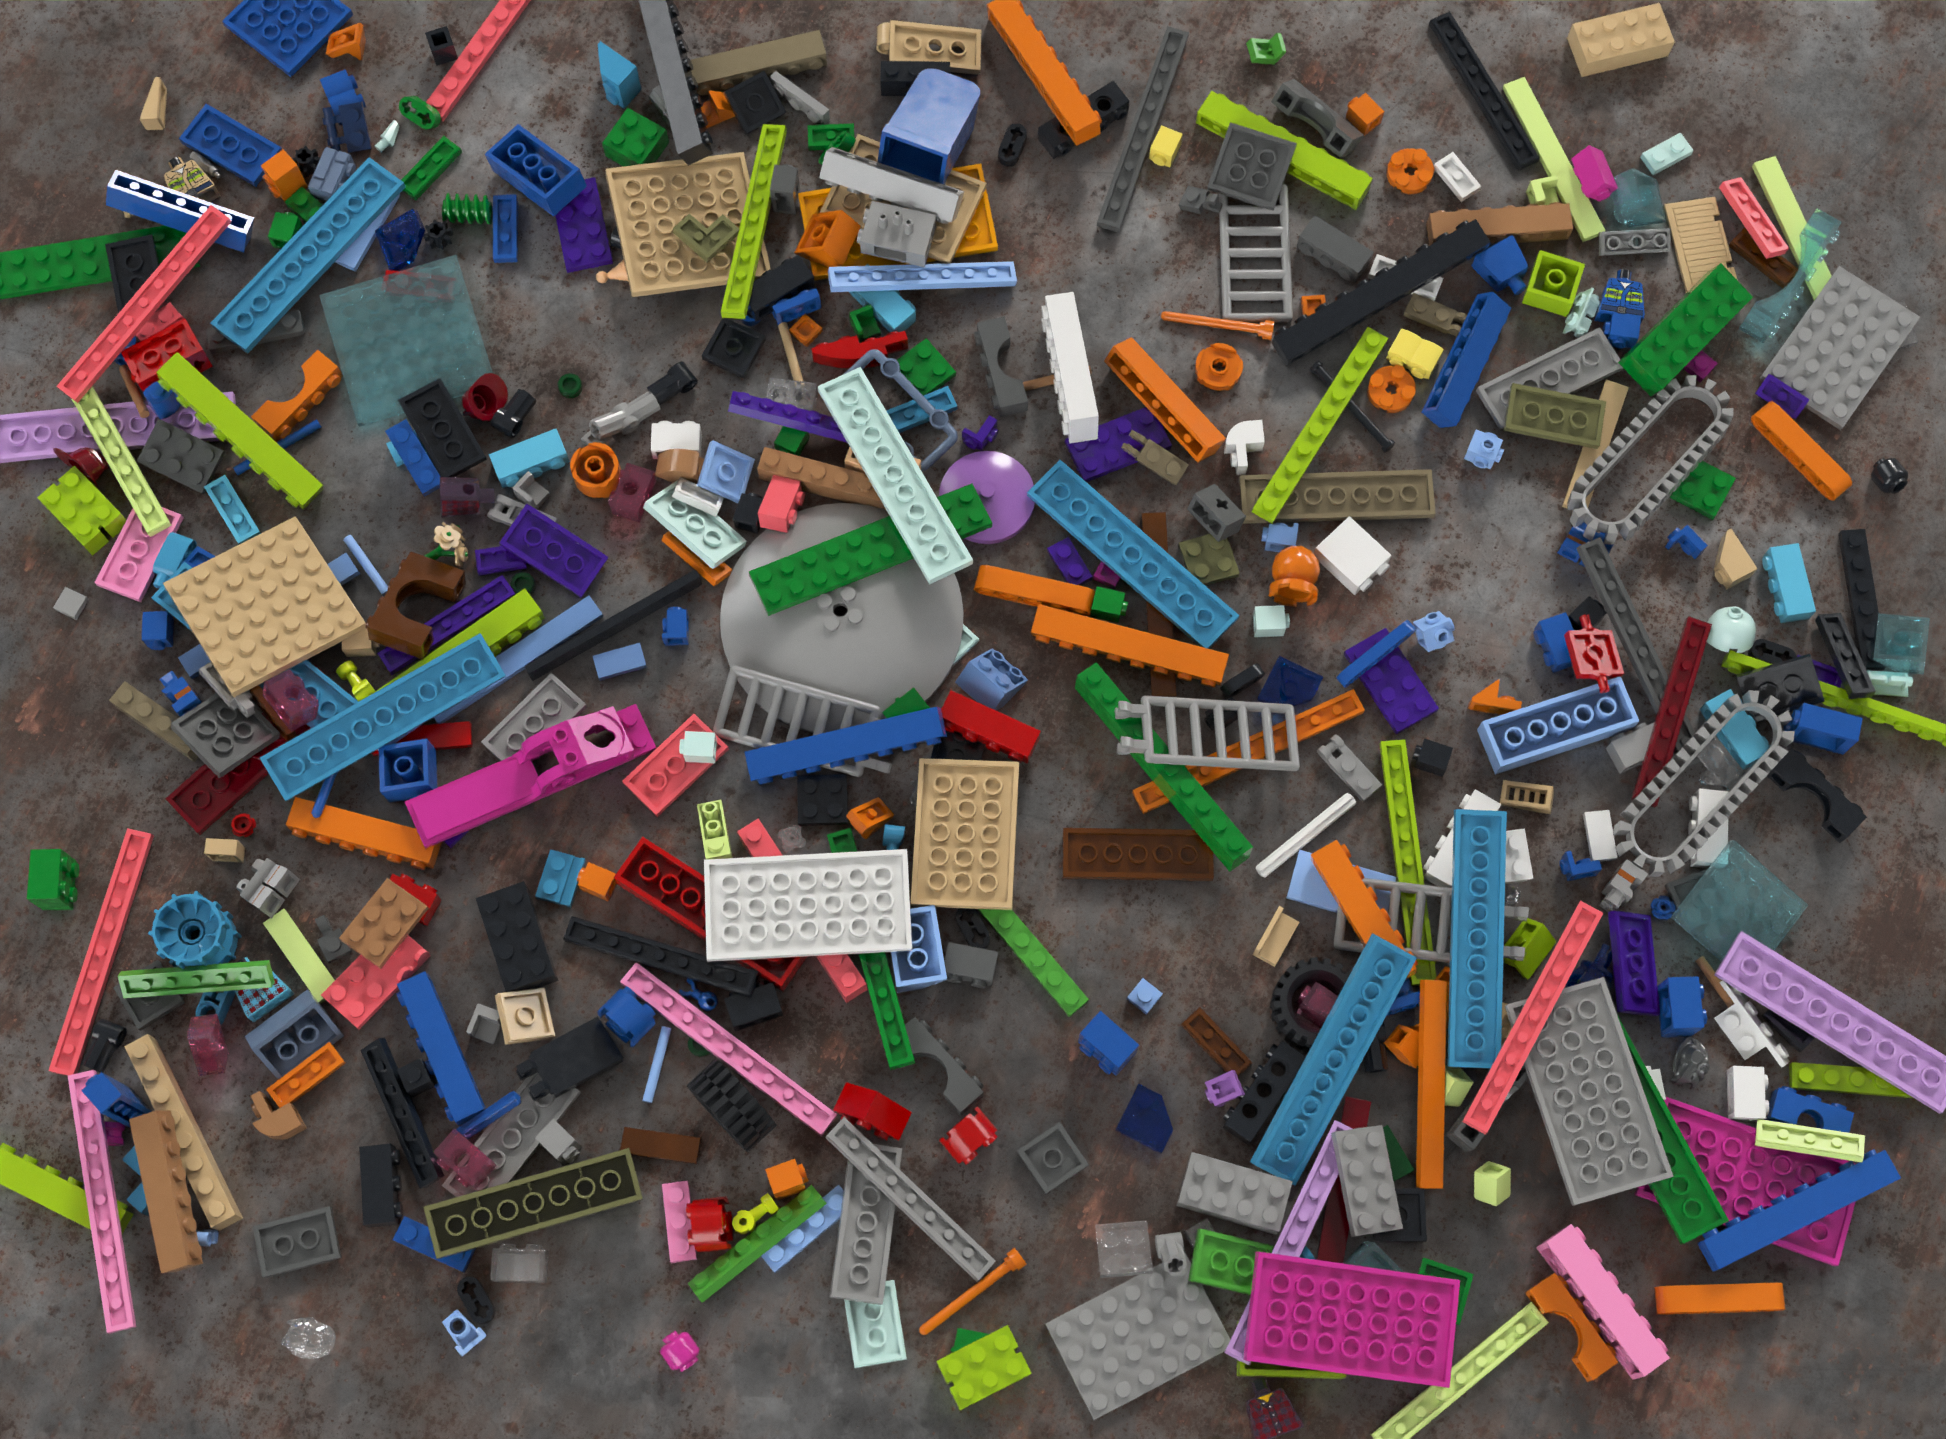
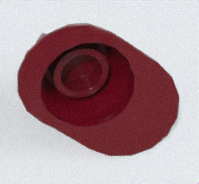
[462,373,508,421]
[53,447,108,488]

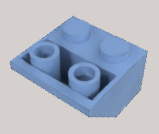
[955,648,1028,711]

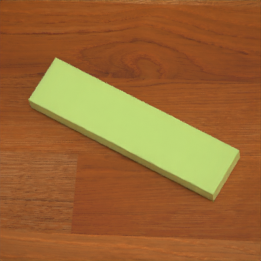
[263,909,335,1004]
[1755,1119,1865,1162]

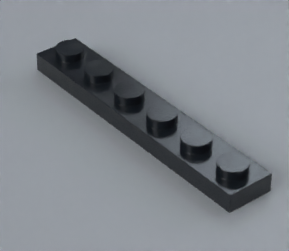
[1838,529,1887,670]
[361,1038,444,1189]

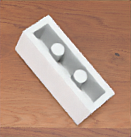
[1688,788,1729,870]

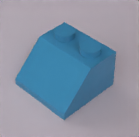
[597,41,642,109]

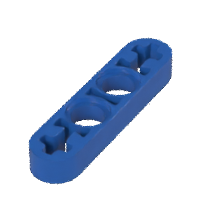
[1336,620,1416,688]

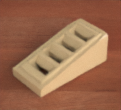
[140,77,167,130]
[1500,780,1554,814]

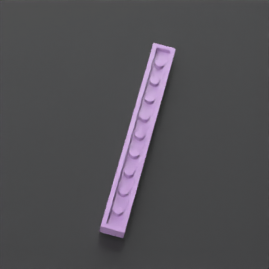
[1224,1120,1352,1365]

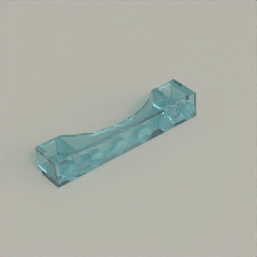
[1739,208,1841,343]

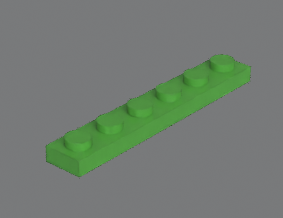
[977,909,1089,1018]
[118,960,275,998]
[687,1185,827,1303]

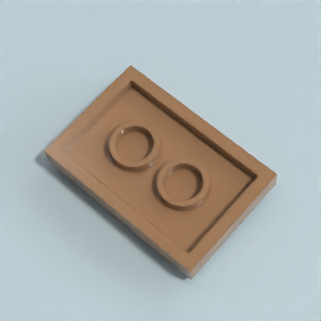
[339,878,429,969]

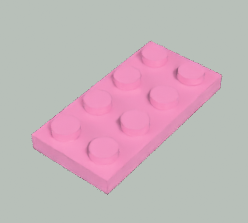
[95,507,184,602]

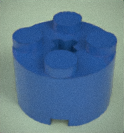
[597,986,656,1047]

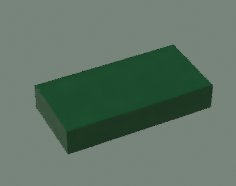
[1383,1125,1414,1182]

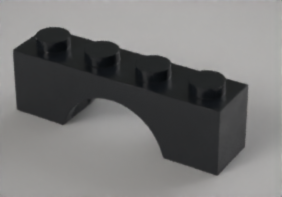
[1767,748,1867,843]

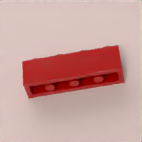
[941,690,1041,764]

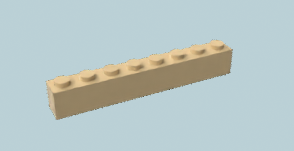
[124,1034,243,1231]

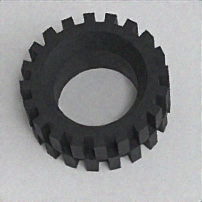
[1270,957,1351,1050]
[687,1059,777,1153]

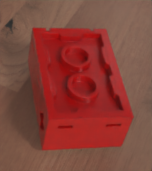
[121,318,213,392]

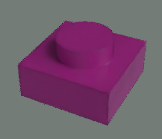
[1683,350,1718,383]
[1093,561,1120,589]

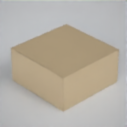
[204,838,245,863]

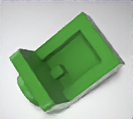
[1246,33,1286,65]

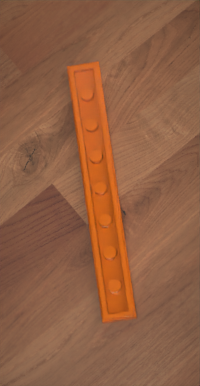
[1416,980,1447,1189]

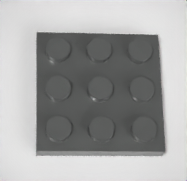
[1207,122,1297,211]
[171,693,280,778]

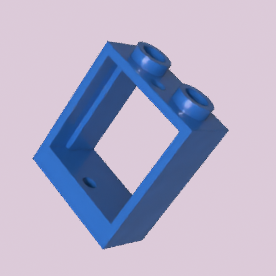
[1783,703,1863,755]

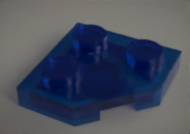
[375,208,425,271]
[1257,656,1323,706]
[1115,1084,1173,1154]

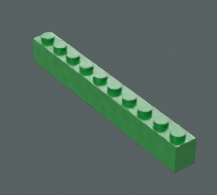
[1075,663,1253,872]

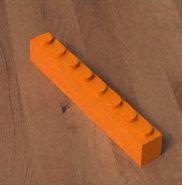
[987,0,1102,146]
[1031,604,1229,688]

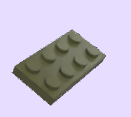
[1503,383,1606,449]

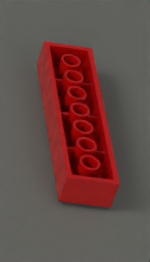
[614,836,807,992]

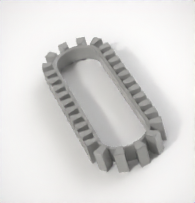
[1567,375,1733,544]
[1613,690,1795,877]

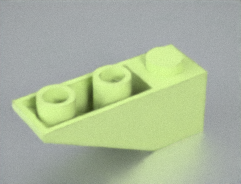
[697,800,733,860]

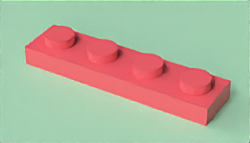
[1719,177,1789,259]

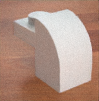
[1224,420,1265,475]

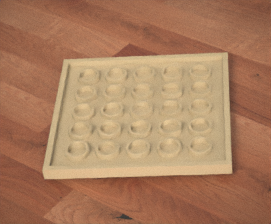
[605,152,771,297]
[163,516,366,698]

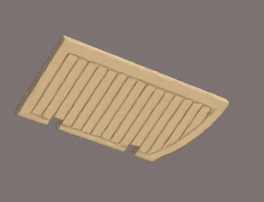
[1663,197,1737,293]

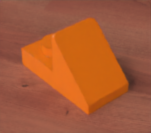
[326,23,366,60]
[701,91,735,129]
[1467,679,1522,715]
[846,797,894,839]

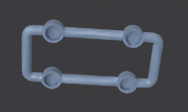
[843,349,958,471]

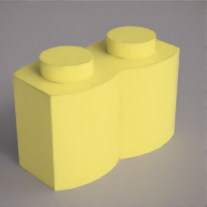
[1386,329,1444,379]

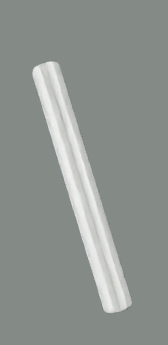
[1256,793,1356,877]

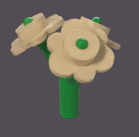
[425,522,468,568]

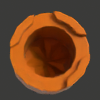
[1268,546,1320,607]

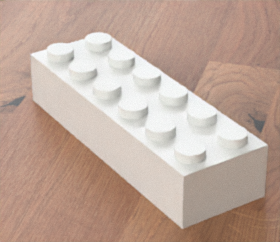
[1041,292,1099,444]

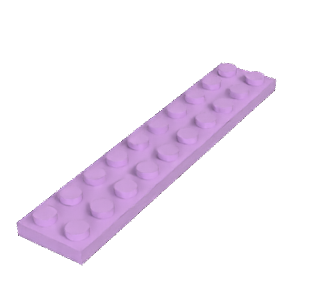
[0,392,236,463]
[1714,931,1946,1114]

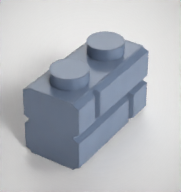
[308,147,356,201]

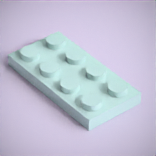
[643,480,747,569]

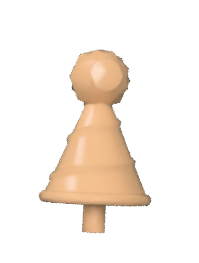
[596,259,629,284]

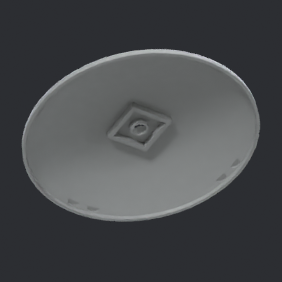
[720,503,964,733]

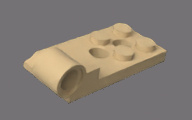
[876,20,981,75]

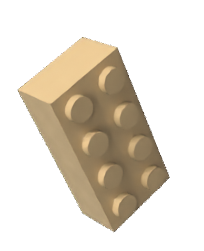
[1567,3,1675,77]

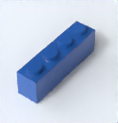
[81,1072,152,1128]

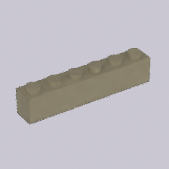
[691,30,827,96]

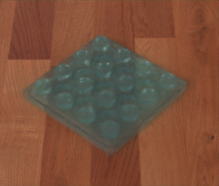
[1671,840,1808,962]

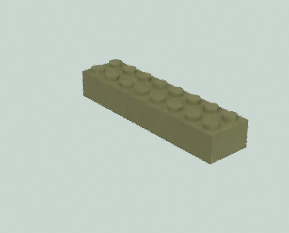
[423,1148,643,1259]

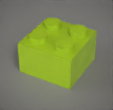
[1522,250,1585,317]

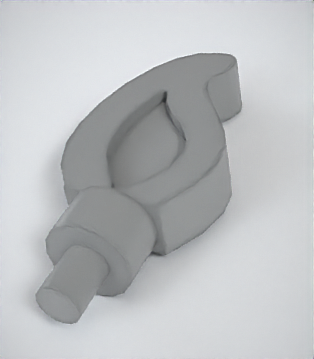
[189,151,221,179]

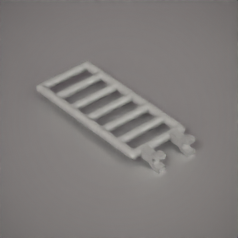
[1219,184,1293,322]
[713,665,892,777]
[1114,696,1300,771]
[1333,878,1529,963]

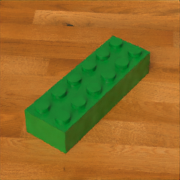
[1618,263,1753,397]

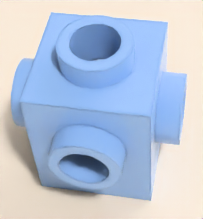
[1464,430,1504,469]
[1413,611,1455,652]

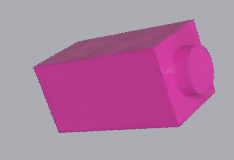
[1571,145,1618,202]

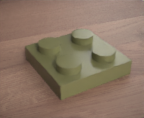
[1178,534,1240,586]

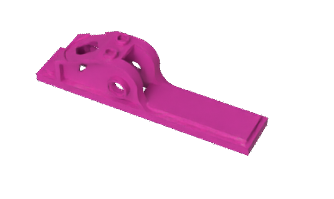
[405,704,656,849]

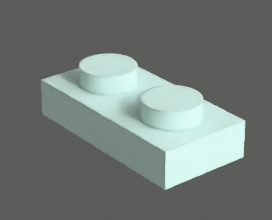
[1640,133,1694,175]

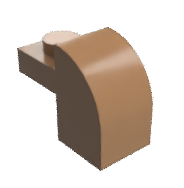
[655,449,704,484]
[251,1091,307,1140]

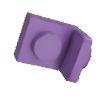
[1205,1070,1245,1106]

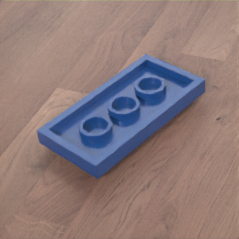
[179,104,282,187]

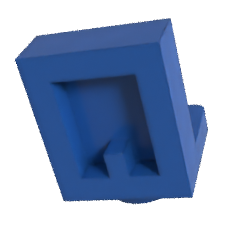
[1665,525,1708,559]
[1560,851,1602,881]

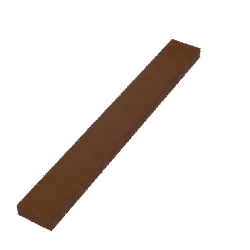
[1141,512,1176,697]

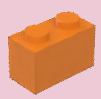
[261,149,308,202]
[765,1159,809,1201]

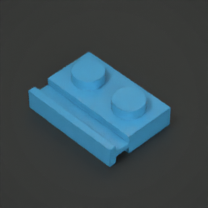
[535,849,586,908]

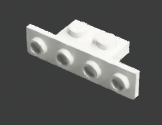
[1714,981,1790,1068]

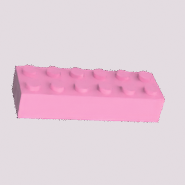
[1536,1224,1670,1380]

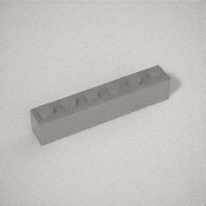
[819,147,964,224]

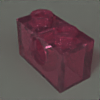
[608,463,657,523]
[263,669,319,732]
[1296,982,1338,1028]
[187,1014,229,1076]
[433,1129,497,1189]

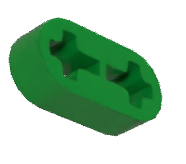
[399,96,441,129]
[819,131,856,165]

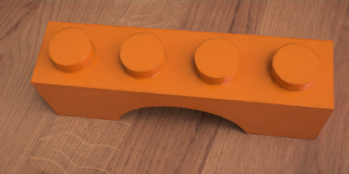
[251,350,343,442]
[1384,966,1450,1068]
[1525,1273,1618,1382]

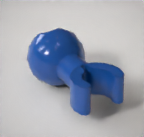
[679,979,718,1011]

